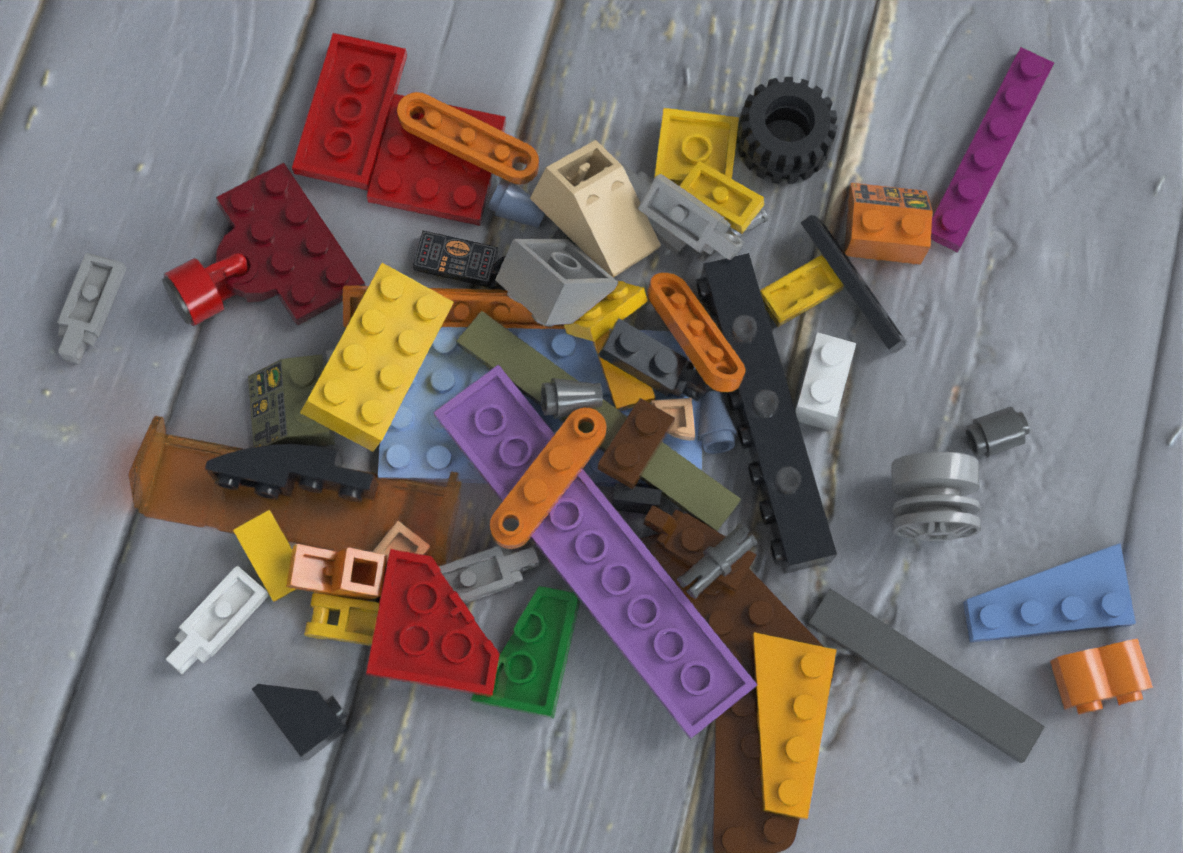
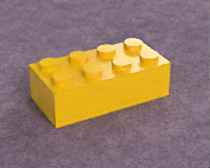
[300,263,454,452]

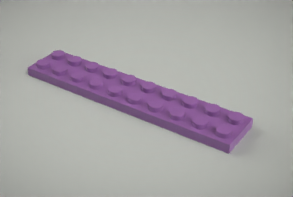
[433,365,757,739]

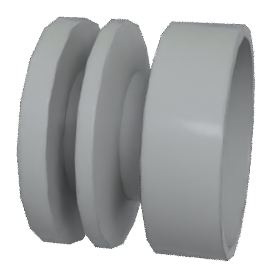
[891,452,981,541]

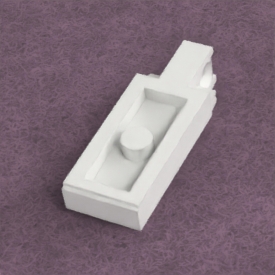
[166,566,269,674]

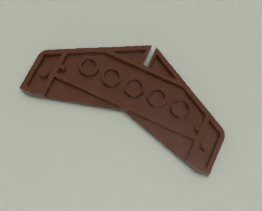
[639,534,836,853]

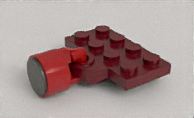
[162,163,365,326]

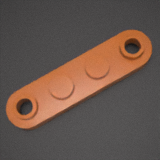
[397,92,539,185]
[647,273,745,392]
[490,408,607,549]

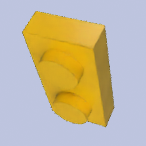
[680,161,764,234]
[564,281,648,342]

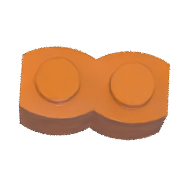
[1050,638,1153,715]

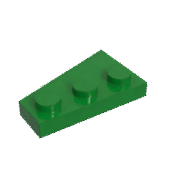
[470,586,580,719]

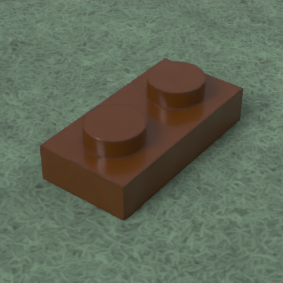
[597,398,675,489]

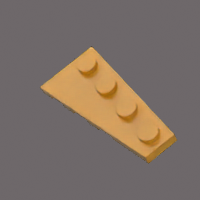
[752,632,836,820]

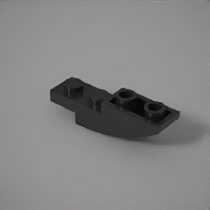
[205,444,378,502]

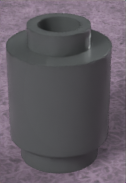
[965,406,1030,457]

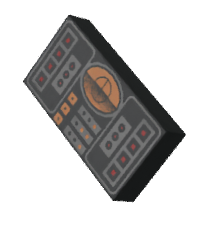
[413,230,499,287]

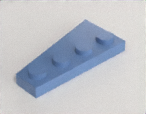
[963,543,1136,643]

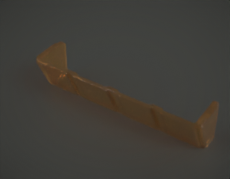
[128,416,462,566]

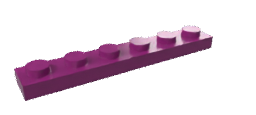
[931,47,1054,253]

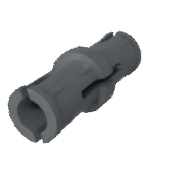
[677,524,757,599]

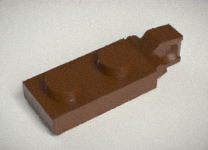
[643,506,757,592]

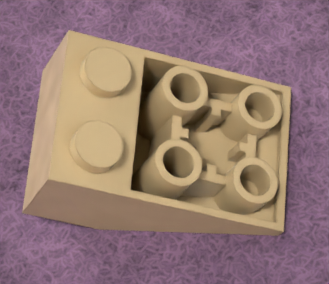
[530,140,661,278]

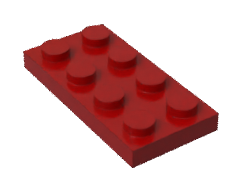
[292,33,407,190]

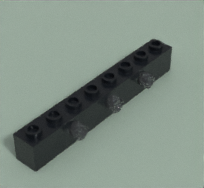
[696,253,837,574]

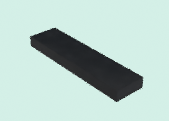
[801,215,907,353]

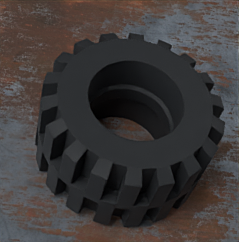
[736,77,837,184]

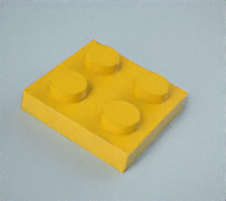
[654,108,739,186]

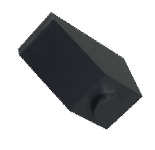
[252,684,348,761]

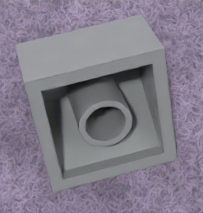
[495,239,618,327]

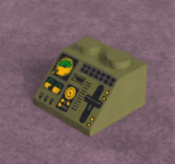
[248,354,335,447]

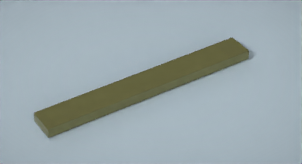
[457,311,741,531]

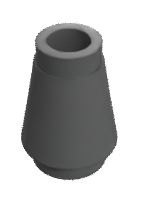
[541,378,603,419]

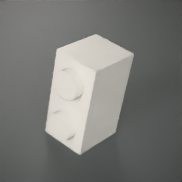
[794,332,856,430]

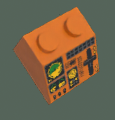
[844,183,933,265]

